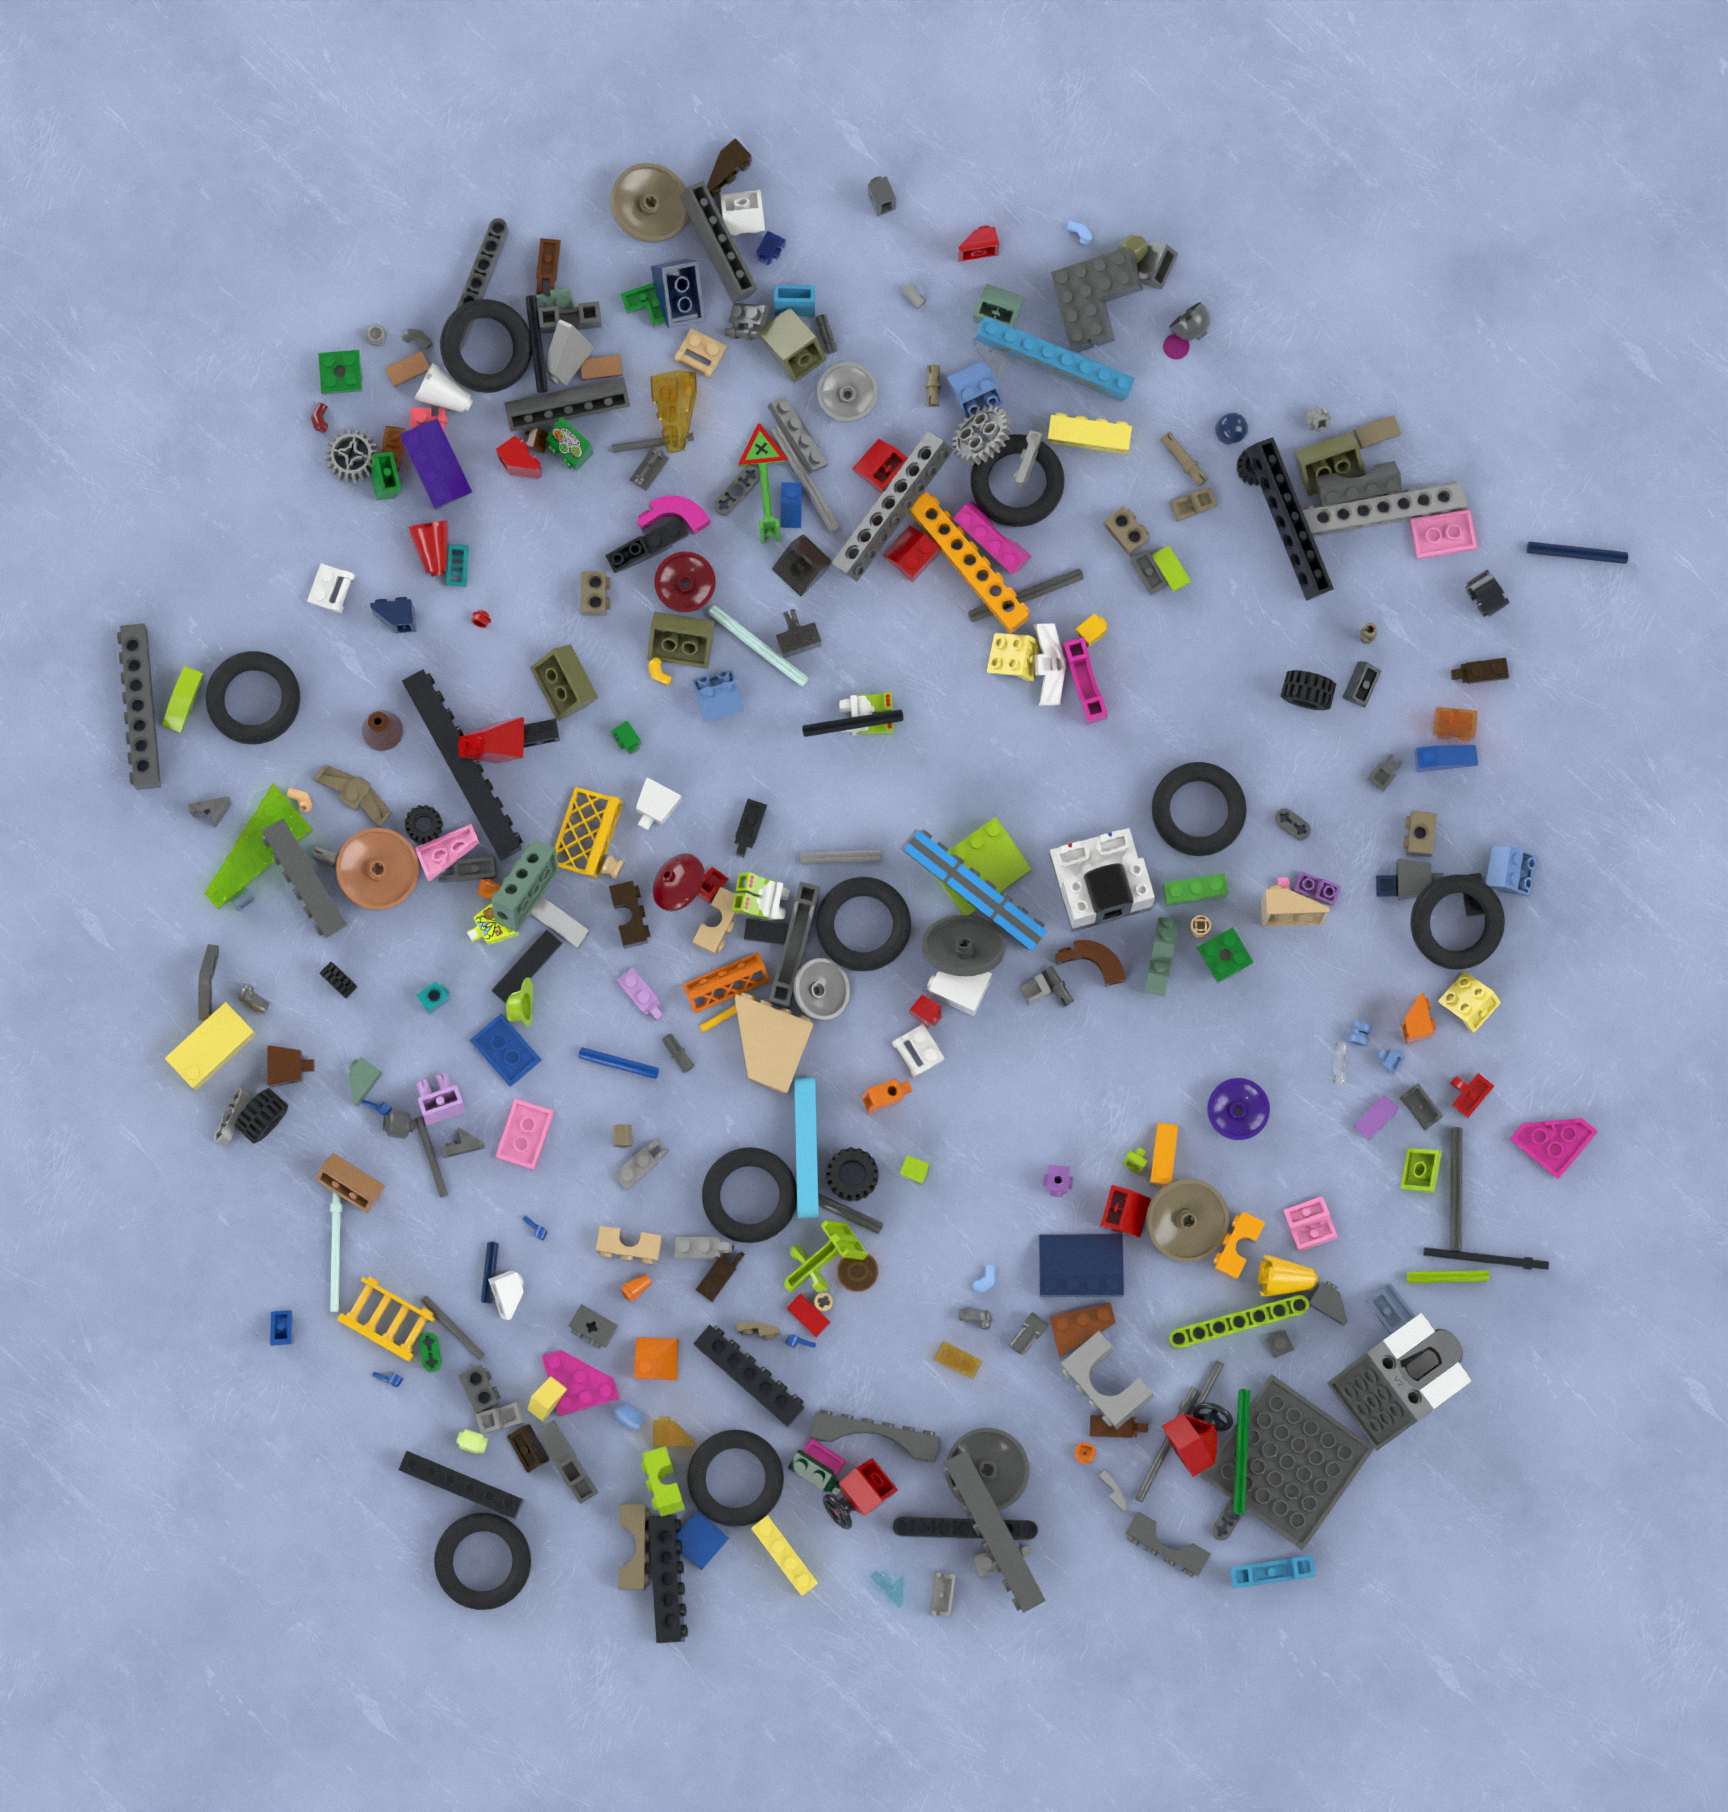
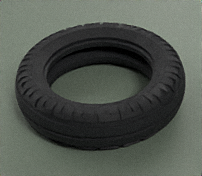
[440,299,532,393]
[971,434,1065,527]
[206,651,300,745]
[1152,762,1247,856]
[1410,874,1505,970]
[816,877,911,971]
[702,1147,797,1243]
[687,1430,784,1527]
[434,1513,531,1610]

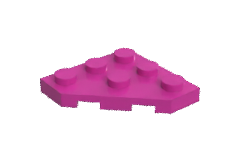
[1509,1118,1598,1180]
[542,1350,619,1417]

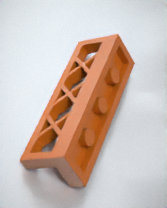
[682,952,770,1014]

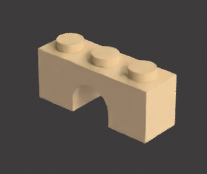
[693,887,742,955]
[596,1226,663,1265]

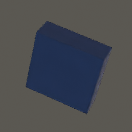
[1376,875,1397,897]

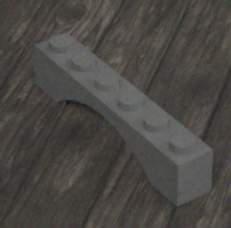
[769,881,820,1009]
[811,1410,939,1463]

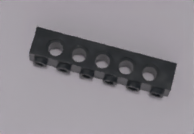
[693,1325,805,1427]
[398,1450,524,1519]
[648,1514,688,1644]

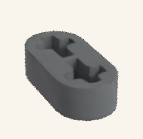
[1275,808,1311,840]

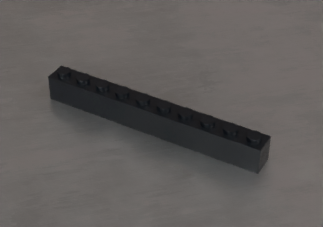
[402,669,523,861]

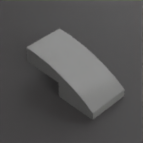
[475,1402,524,1434]
[1098,1470,1127,1511]

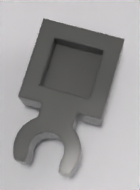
[1367,754,1402,792]

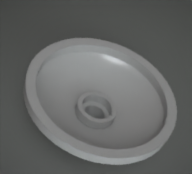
[817,362,878,422]
[794,958,850,1020]

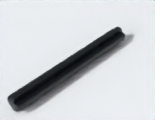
[526,295,548,393]
[802,709,904,737]

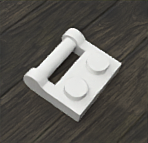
[307,563,356,613]
[892,1024,945,1078]

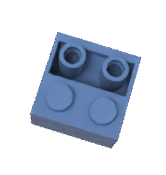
[947,361,1003,419]
[693,670,744,722]
[1486,846,1536,896]

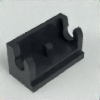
[524,718,560,748]

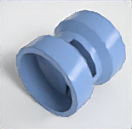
[1347,1021,1372,1047]

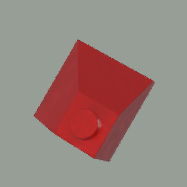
[958,225,999,262]

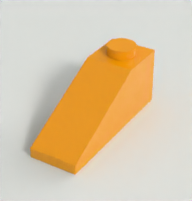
[1149,1123,1178,1186]

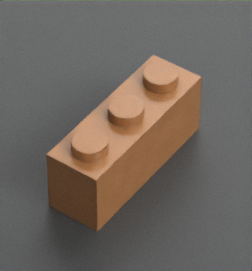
[315,1153,385,1213]

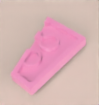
[415,824,479,881]

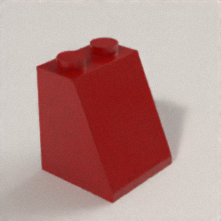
[458,717,524,763]

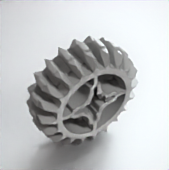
[324,428,379,483]

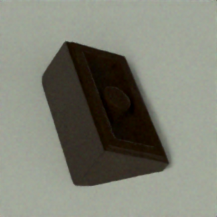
[507,1424,549,1473]

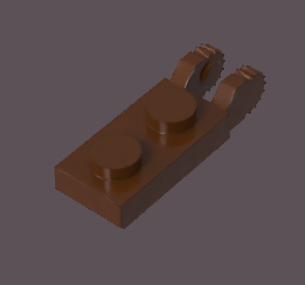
[536,238,561,296]

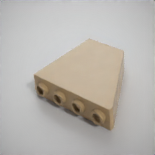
[735,993,814,1095]

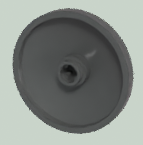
[922,915,1005,977]
[946,1428,1030,1511]

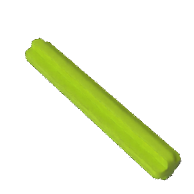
[1406,1270,1490,1284]

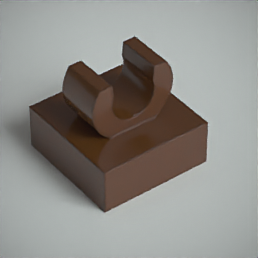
[525,427,549,453]

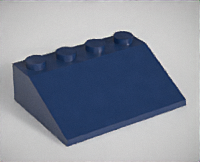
[1039,1234,1124,1297]

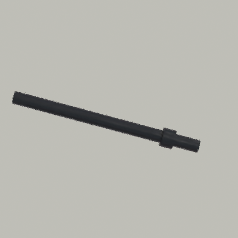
[1423,1247,1549,1270]

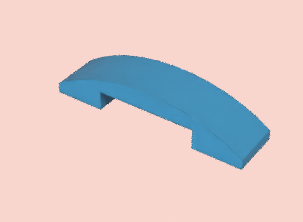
[1230,1555,1316,1589]

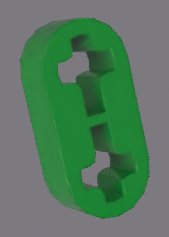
[419,1332,442,1372]

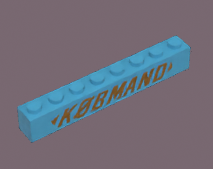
[973,316,1135,402]

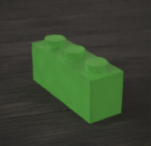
[1163,873,1229,907]

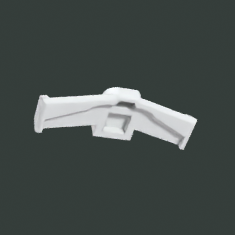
[1033,623,1067,706]

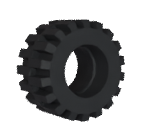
[1281,670,1337,711]
[234,1088,288,1143]
[826,1147,878,1202]

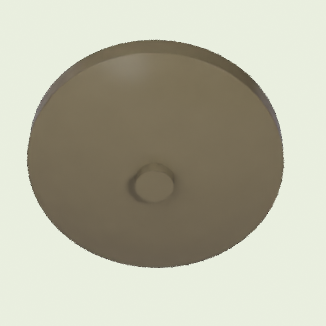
[610,163,689,243]
[1146,1178,1229,1262]

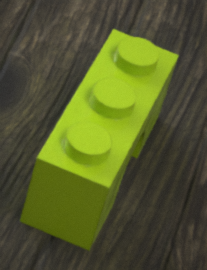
[640,1446,685,1517]

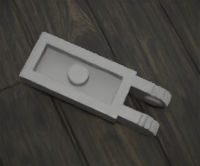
[613,1138,669,1190]

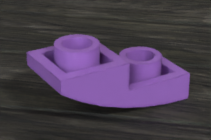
[1292,871,1341,906]
[1354,1095,1399,1140]

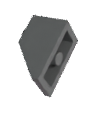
[1309,1281,1347,1326]

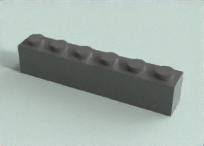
[679,181,758,303]
[505,378,630,432]
[261,819,347,938]

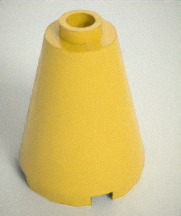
[1258,1255,1318,1297]

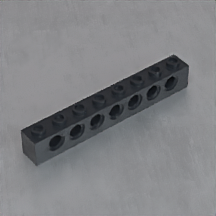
[1246,437,1334,601]

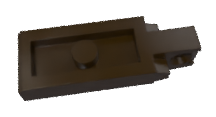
[1450,658,1509,684]

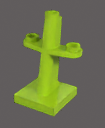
[783,1220,869,1293]

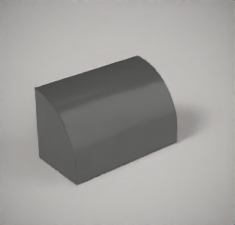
[1137,241,1178,289]

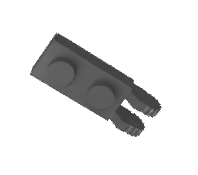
[439,856,497,882]

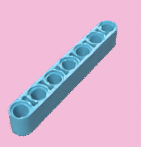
[794,1077,819,1218]

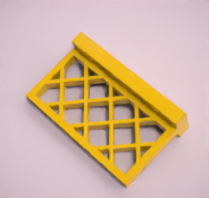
[554,787,623,880]

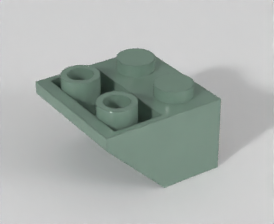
[973,284,1025,328]

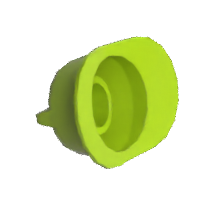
[506,977,533,1027]

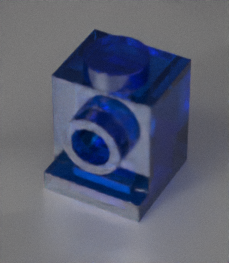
[756,231,786,265]

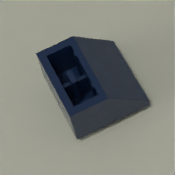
[370,597,417,634]

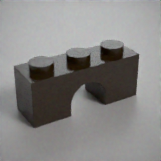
[609,881,651,949]

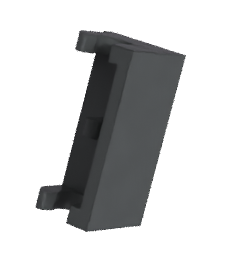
[1400,1083,1443,1131]

